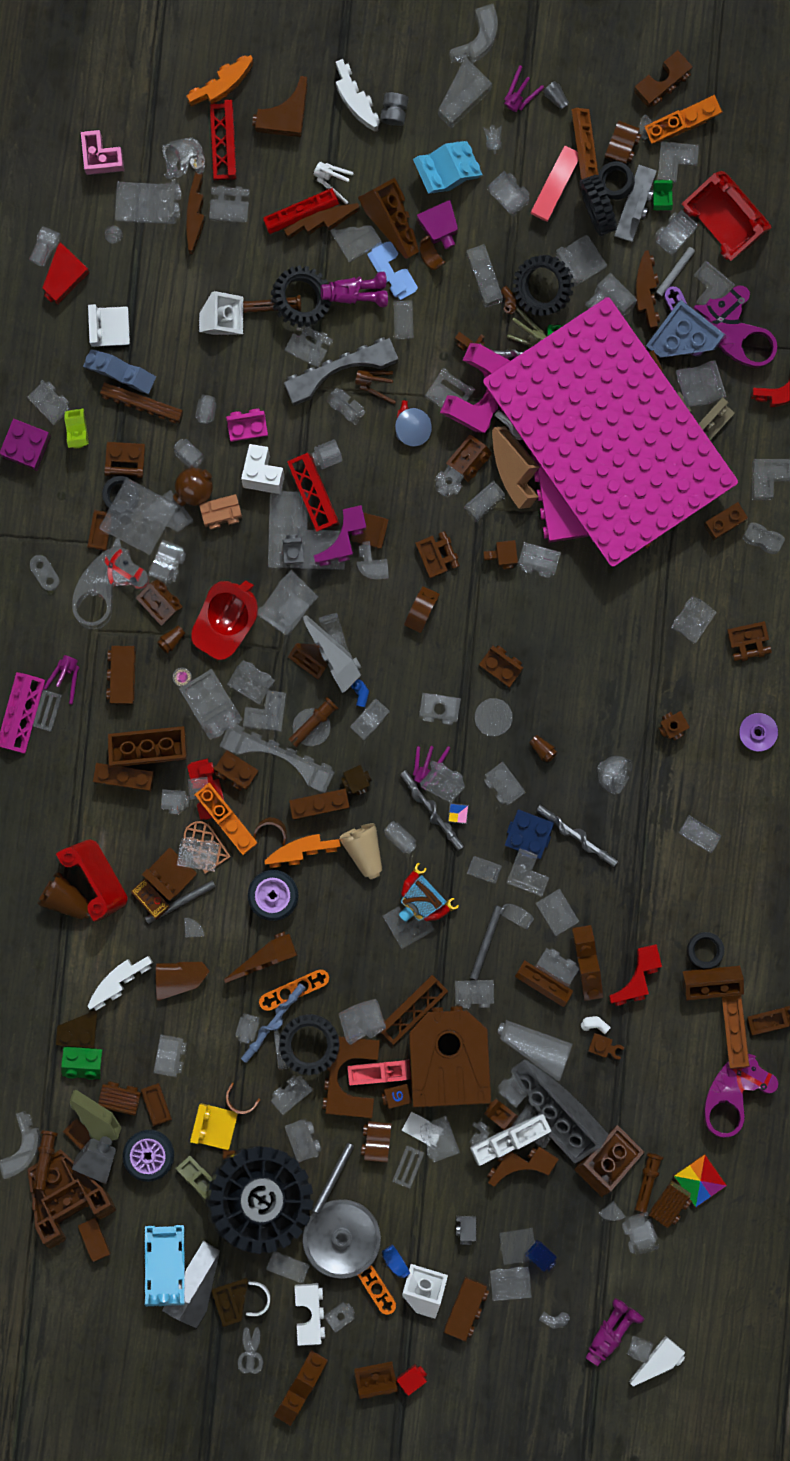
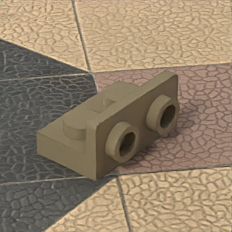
[699,397,734,440]

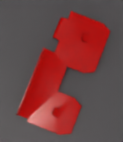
[187,758,224,820]

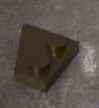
[56,1011,98,1048]
[211,1278,248,1327]

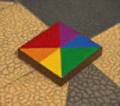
[673,1153,727,1208]

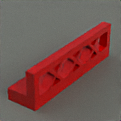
[210,100,237,180]
[287,453,340,532]

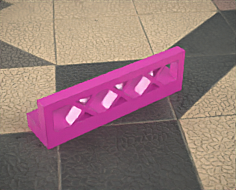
[0,672,45,754]

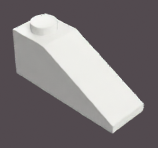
[629,1336,685,1386]

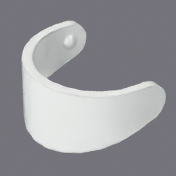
[246,1282,271,1316]

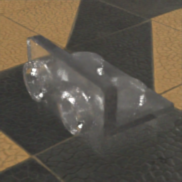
[27,380,70,425]
[420,761,465,803]
[484,762,526,806]
[177,837,220,872]
[455,980,494,1008]
[490,1267,531,1301]

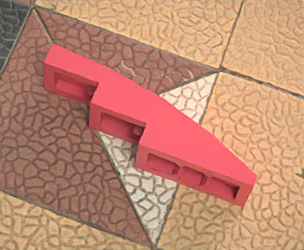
[530,146,579,222]

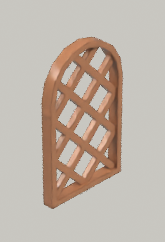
[184,821,231,874]

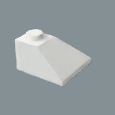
[199,291,243,335]
[402,1264,448,1319]

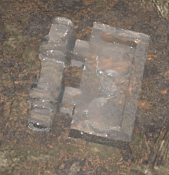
[209,185,250,222]
[285,325,333,368]

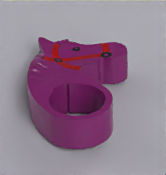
[704,1054,779,1138]

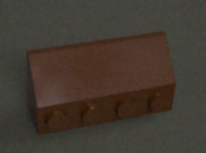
[108,726,188,767]

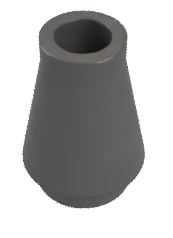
[543,81,569,110]

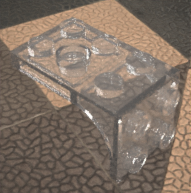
[115,179,181,224]
[179,669,243,739]

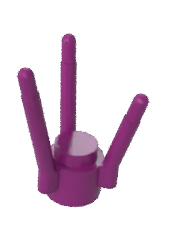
[504,65,544,112]
[43,655,79,705]
[413,746,450,785]

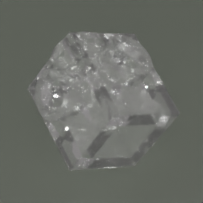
[435,466,464,497]

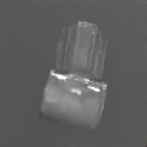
[29,226,61,267]

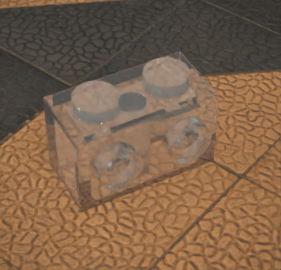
[535,948,580,987]
[270,1075,313,1115]

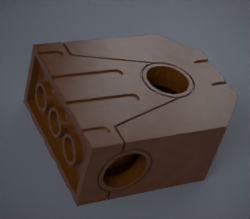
[409,1006,491,1107]

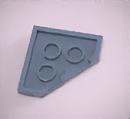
[646,300,726,358]

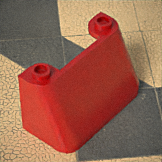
[682,171,771,261]
[56,839,128,922]

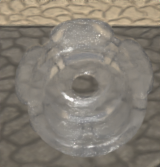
[105,226,123,244]

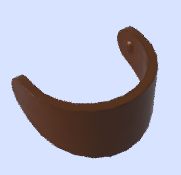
[419,236,446,270]
[253,817,287,846]

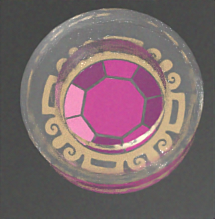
[172,667,192,687]

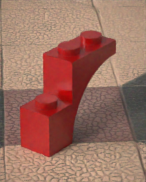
[608,944,662,1006]

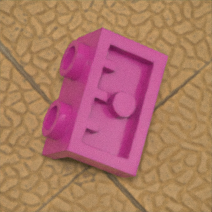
[226,409,268,442]

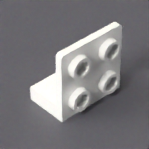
[88,304,130,347]

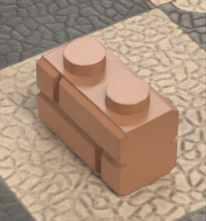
[199,494,242,530]

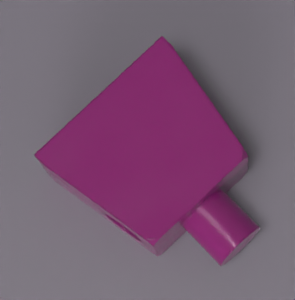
[417,200,458,250]

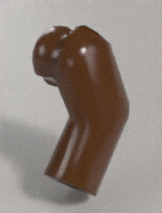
[499,286,518,314]

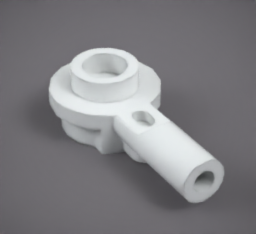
[494,410,522,440]

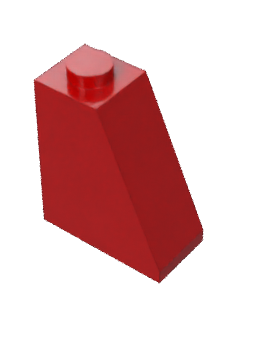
[42,242,90,304]

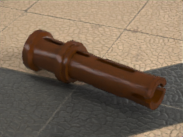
[243,295,302,313]
[288,697,339,748]
[33,1130,58,1191]
[635,1152,664,1213]

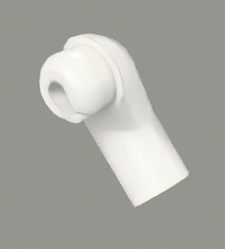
[581,1016,611,1035]

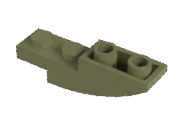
[176,1156,212,1202]

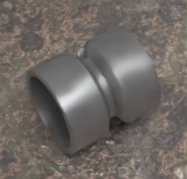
[380,92,408,126]

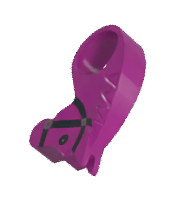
[694,286,777,368]

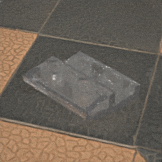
[339,999,386,1045]

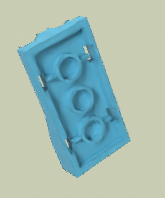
[145,1225,185,1306]

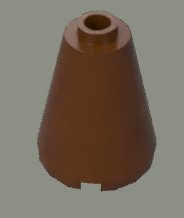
[37,872,90,920]

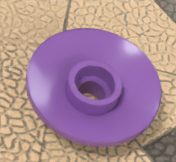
[739,713,778,751]

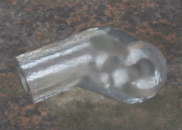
[539,1312,569,1329]

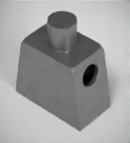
[72,1136,116,1184]

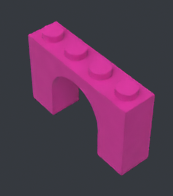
[440,343,510,433]

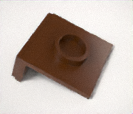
[350,512,389,548]

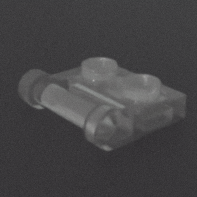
[425,368,476,408]

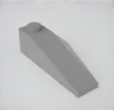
[303,615,362,693]

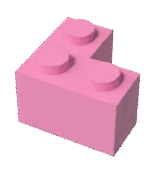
[81,130,124,175]

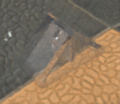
[467,856,502,884]

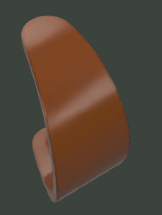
[226,1082,260,1114]

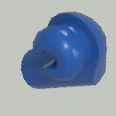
[351,680,369,708]

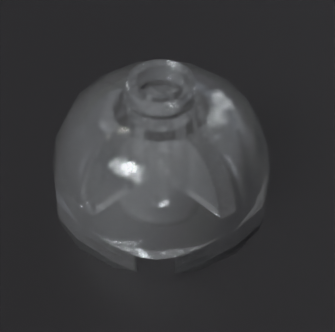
[597,755,633,795]

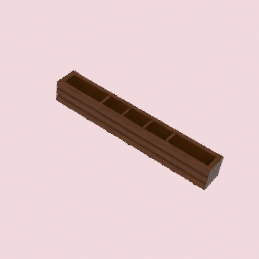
[100,382,183,424]

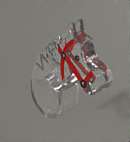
[72,537,149,629]

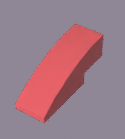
[347,1060,411,1085]

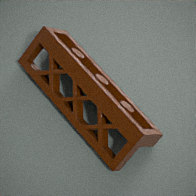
[377,975,448,1045]

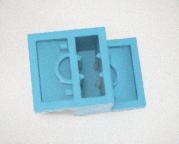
[413,141,482,194]

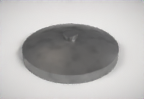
[303,1199,381,1278]

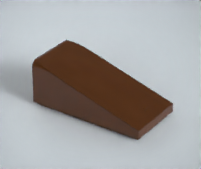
[78,1218,111,1262]

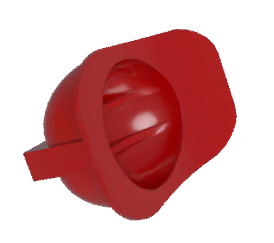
[191,580,258,660]

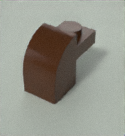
[404,586,440,633]

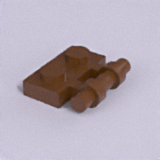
[415,531,460,578]
[727,621,772,662]

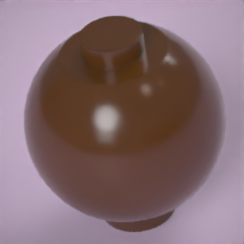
[173,467,213,507]

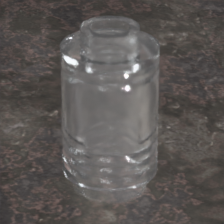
[383,821,417,854]

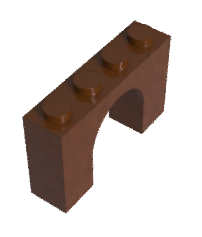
[322,1036,380,1118]

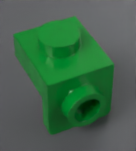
[653,180,673,210]

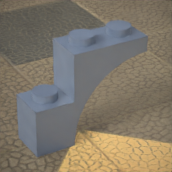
[83,349,156,394]

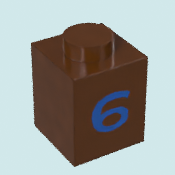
[382,1083,412,1108]

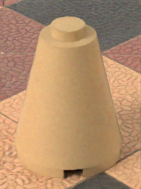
[340,823,382,879]

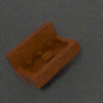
[354,1361,398,1399]

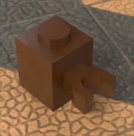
[483,540,518,570]

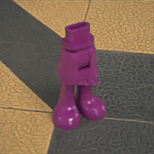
[321,271,388,307]
[586,1298,645,1366]

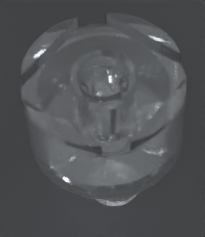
[622,1211,659,1255]

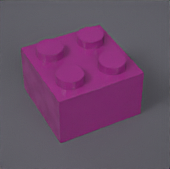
[0,419,51,471]

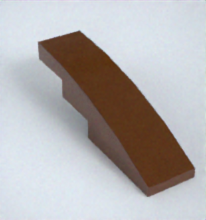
[186,172,206,255]
[284,203,360,240]
[748,1005,790,1035]

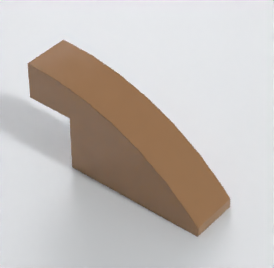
[492,426,540,509]

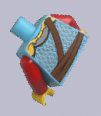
[399,863,459,922]

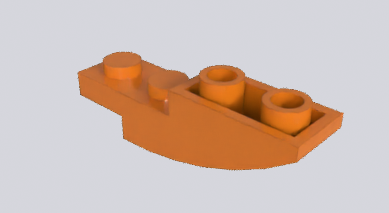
[187,55,253,107]
[644,95,723,144]
[194,783,258,855]
[265,834,341,868]

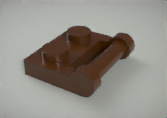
[105,442,145,478]

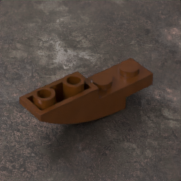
[635,250,660,331]

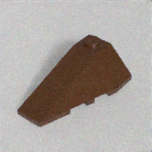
[224,931,298,983]

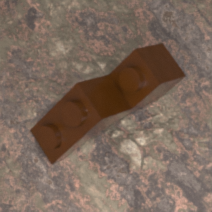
[572,925,603,1001]
[487,1145,559,1187]
[274,1350,328,1426]

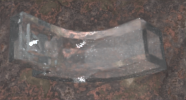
[449,4,498,63]
[0,1111,40,1179]

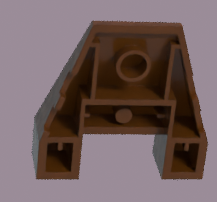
[27,1150,117,1249]

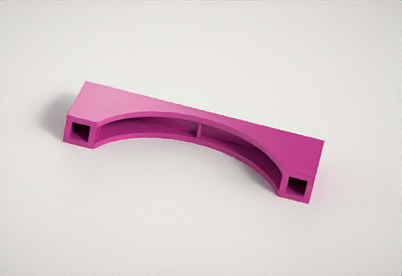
[531,452,589,543]

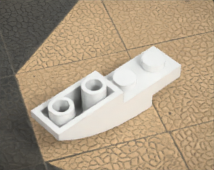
[336,59,380,132]
[88,956,153,1010]

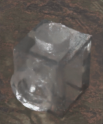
[235,1013,260,1044]

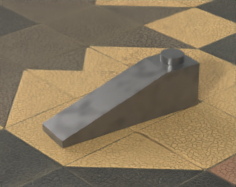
[162,1241,220,1328]

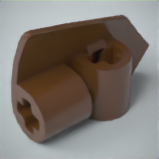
[156,962,210,1001]

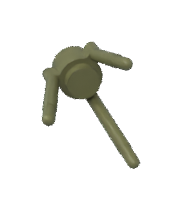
[507,306,547,348]

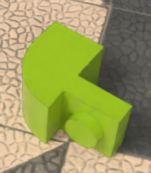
[64,409,88,449]

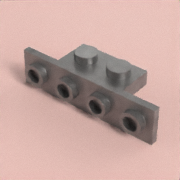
[614,165,656,242]

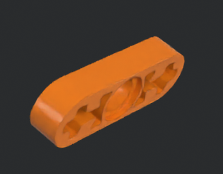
[358,1265,396,1315]

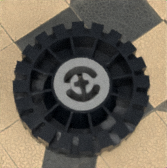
[205,1146,314,1254]

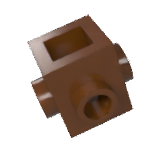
[658,711,690,741]

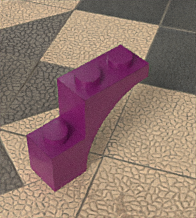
[314,505,367,567]

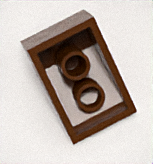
[574,1125,644,1197]

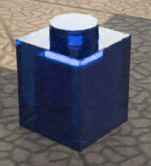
[525,1240,557,1272]

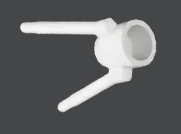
[313,162,354,204]

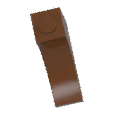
[252,76,308,137]

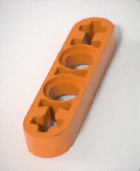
[259,969,329,1011]

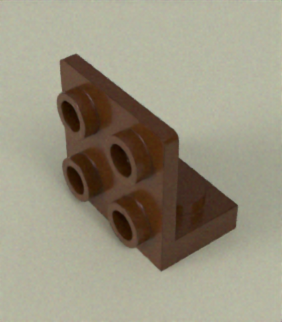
[142,848,197,901]

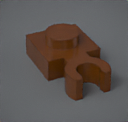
[588,1033,624,1059]

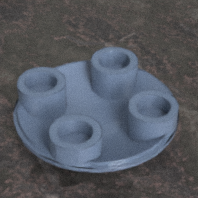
[395,408,432,446]

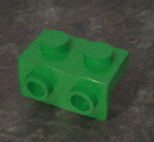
[61,1047,103,1080]

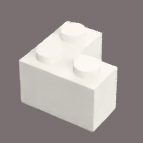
[241,444,284,494]

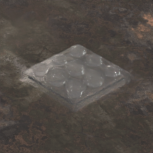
[99,478,177,555]

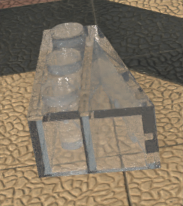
[438,57,492,129]

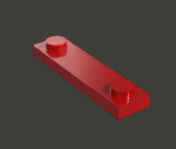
[263,188,339,234]

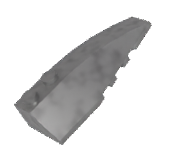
[511,1059,609,1164]

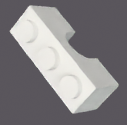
[295,1283,325,1345]

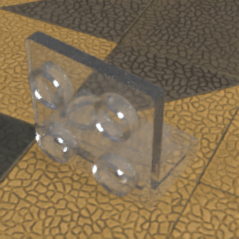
[555,235,607,287]
[676,361,727,407]
[257,585,309,637]
[285,1118,322,1162]

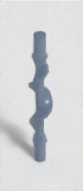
[241,983,306,1063]

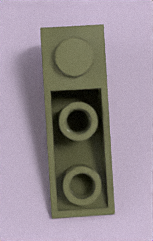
[70,1090,121,1141]

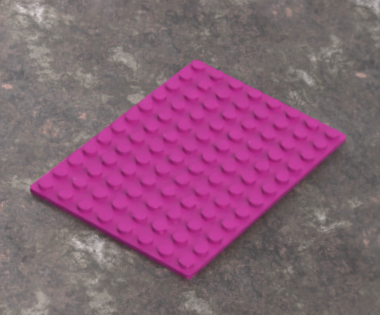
[483,297,738,567]

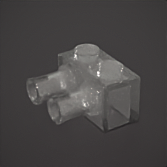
[585,273,637,317]

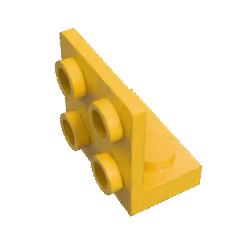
[190,1103,238,1150]

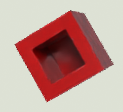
[397,1364,427,1396]

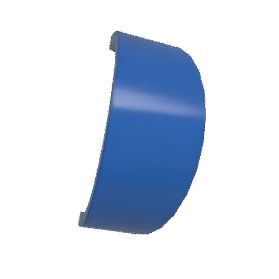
[382,1244,410,1278]

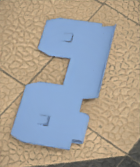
[367,242,418,300]

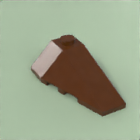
[358,178,419,259]

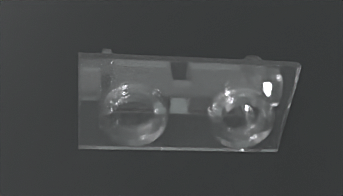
[327,388,366,425]

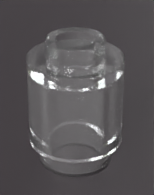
[195,395,217,424]

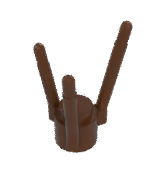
[355,369,396,404]

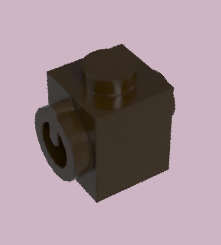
[341,765,372,796]

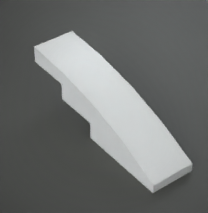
[470,1114,551,1166]

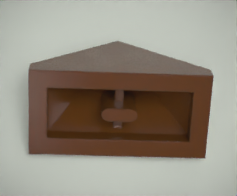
[288,643,328,679]

